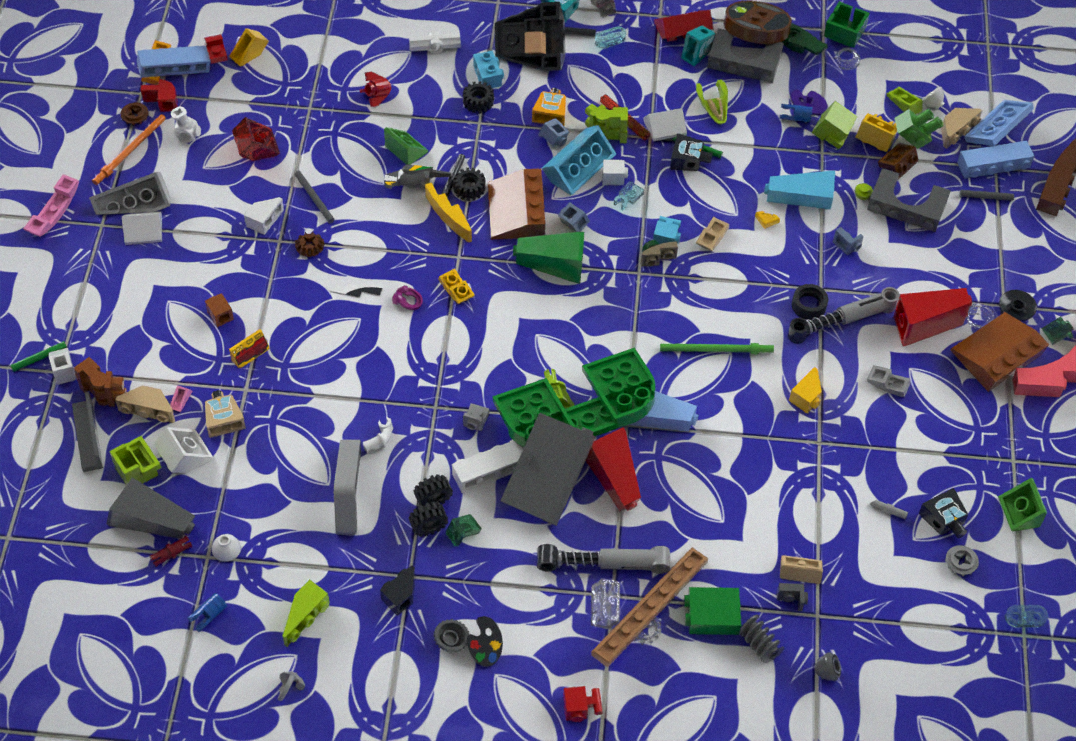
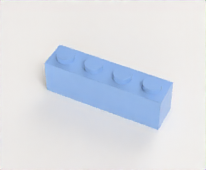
[137,46,210,78]
[957,141,1034,179]

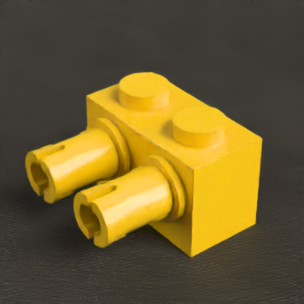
[855,113,898,152]

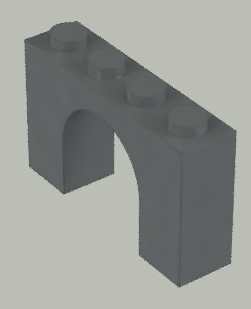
[707,28,784,83]
[867,168,951,232]

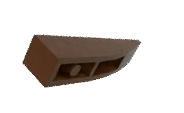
[1036,138,1076,216]

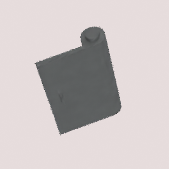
[501,413,595,526]

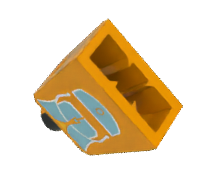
[532,88,566,126]

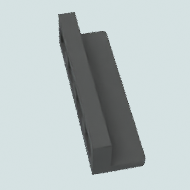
[72,392,103,472]

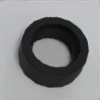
[791,284,829,320]

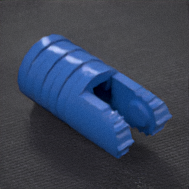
[779,104,812,122]
[187,593,227,632]

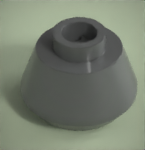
[815,652,841,681]

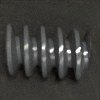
[740,614,785,663]

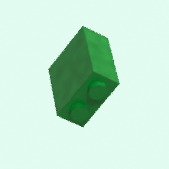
[684,587,741,635]

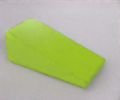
[886,87,923,115]

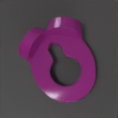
[392,285,423,310]

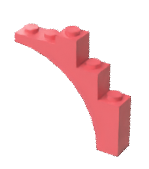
[1012,345,1076,397]

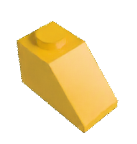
[229,28,269,66]
[789,367,822,414]

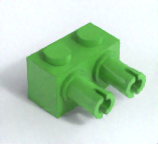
[895,109,944,149]

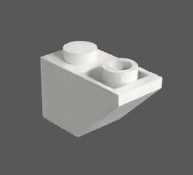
[49,348,76,385]

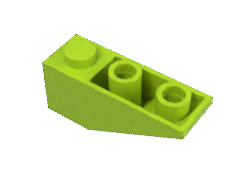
[283,579,330,647]

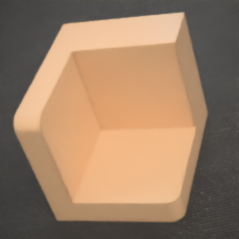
[525,32,546,55]

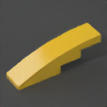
[425,182,472,243]

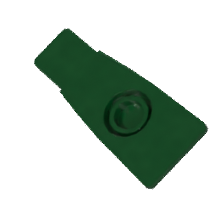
[781,23,828,55]

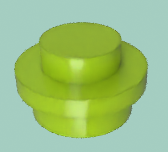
[855,183,873,200]

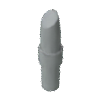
[870,500,908,520]

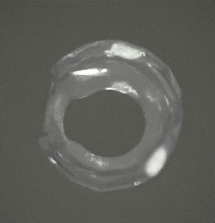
[834,48,861,70]
[966,303,995,329]

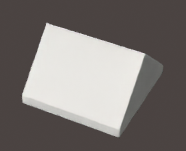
[643,108,687,141]
[122,212,162,245]

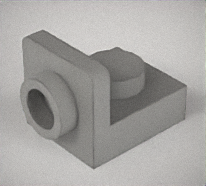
[463,403,489,431]

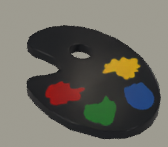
[467,616,503,667]

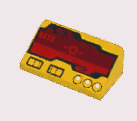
[229,329,270,368]

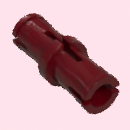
[150,535,192,567]

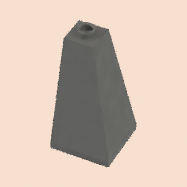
[106,477,195,539]

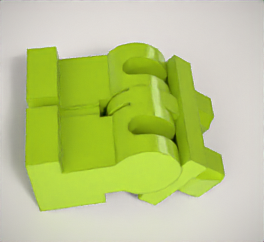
[585,104,628,143]

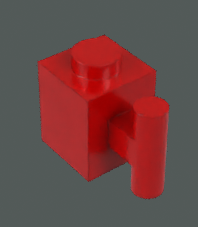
[563,686,603,722]

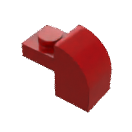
[204,34,228,64]
[141,80,178,112]

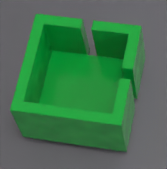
[823,1,870,48]

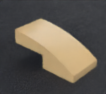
[696,217,729,251]

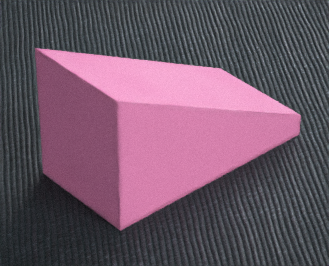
[170,385,193,412]

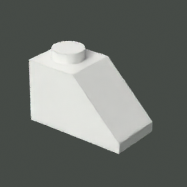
[244,197,284,235]

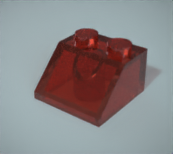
[232,117,280,161]

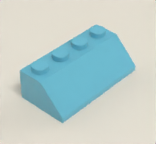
[542,125,616,195]

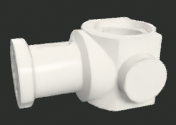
[171,107,201,143]

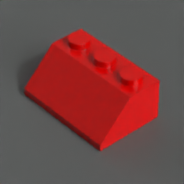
[654,9,714,41]

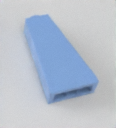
[629,391,699,432]

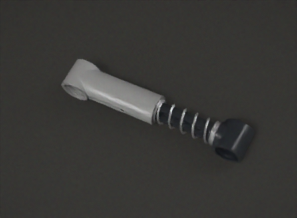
[788,287,900,344]
[537,544,671,574]

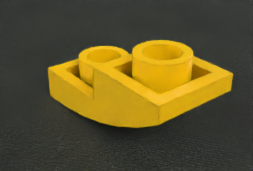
[438,269,475,304]

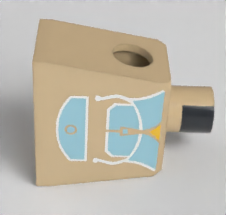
[205,390,246,438]

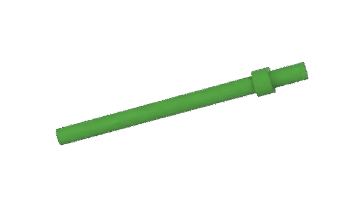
[660,343,774,354]

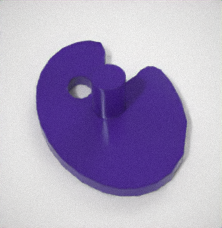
[791,89,828,115]

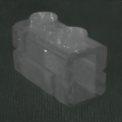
[591,579,620,629]

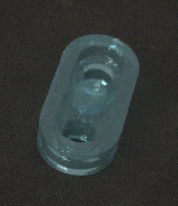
[595,27,626,49]
[1005,605,1048,627]

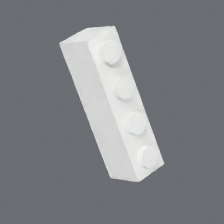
[452,440,524,493]

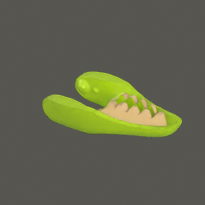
[696,80,728,124]

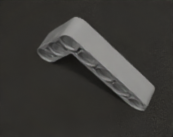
[334,440,361,535]

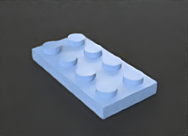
[964,100,1034,146]

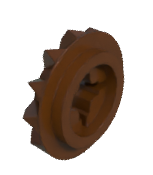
[120,102,149,125]
[295,232,324,257]

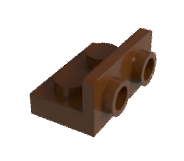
[878,143,919,179]

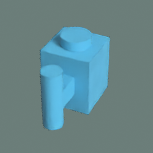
[653,216,681,244]

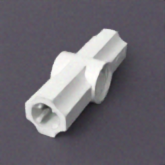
[409,31,461,54]

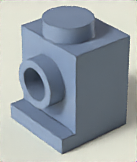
[538,118,569,147]
[558,202,590,232]

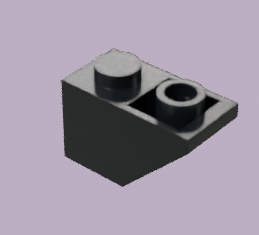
[380,565,415,616]

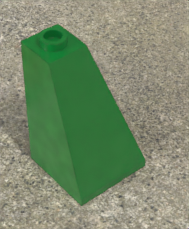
[513,232,585,284]

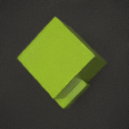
[812,101,858,149]
[109,436,161,485]

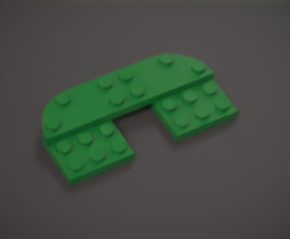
[492,347,655,447]

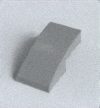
[867,365,911,397]

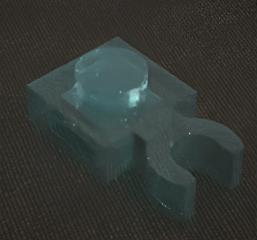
[614,181,644,210]

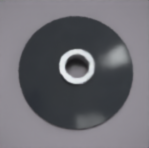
[999,290,1037,321]

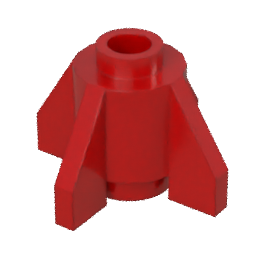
[359,71,392,107]

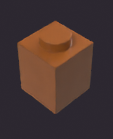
[205,293,234,327]

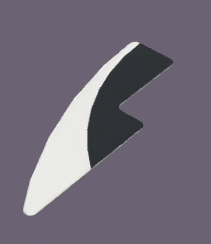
[330,285,383,297]

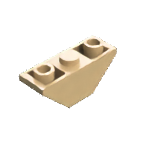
[941,108,982,149]
[115,385,175,423]

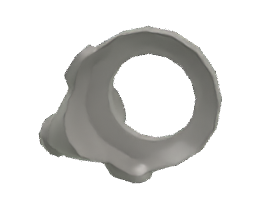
[278,671,305,701]

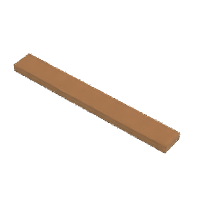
[591,547,709,667]

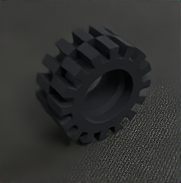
[463,81,494,113]
[453,167,485,201]
[413,474,453,506]
[408,502,448,537]

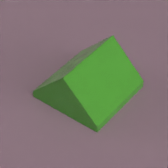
[384,127,429,165]
[998,478,1047,532]

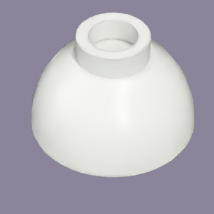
[922,87,945,110]
[212,534,241,562]

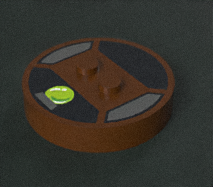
[723,1,792,44]

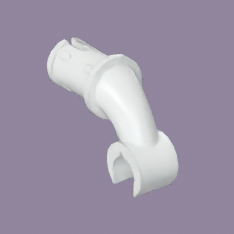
[362,417,393,454]

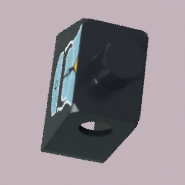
[670,133,713,171]
[919,488,968,538]

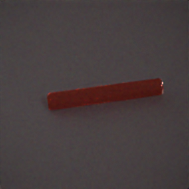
[600,94,651,140]

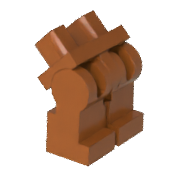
[74,357,127,407]

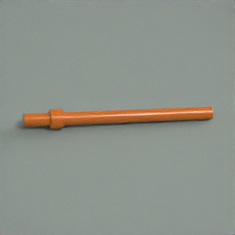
[92,114,166,185]

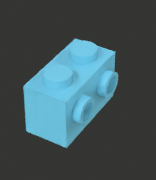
[473,51,504,88]

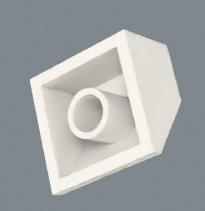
[154,427,213,473]

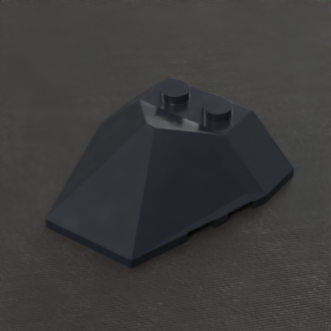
[494,1,566,71]

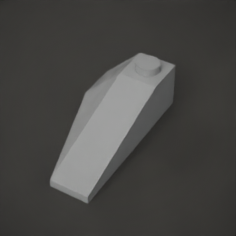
[89,172,171,214]

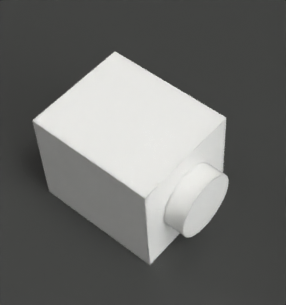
[602,160,628,185]

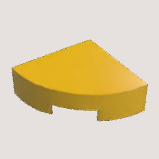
[755,211,780,229]

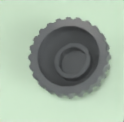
[433,619,469,653]

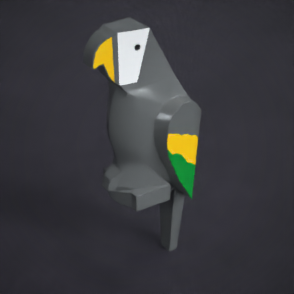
[384,164,451,189]

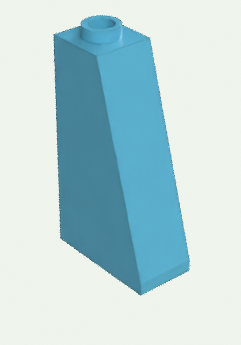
[764,171,835,210]

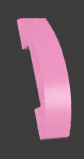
[24,174,79,237]

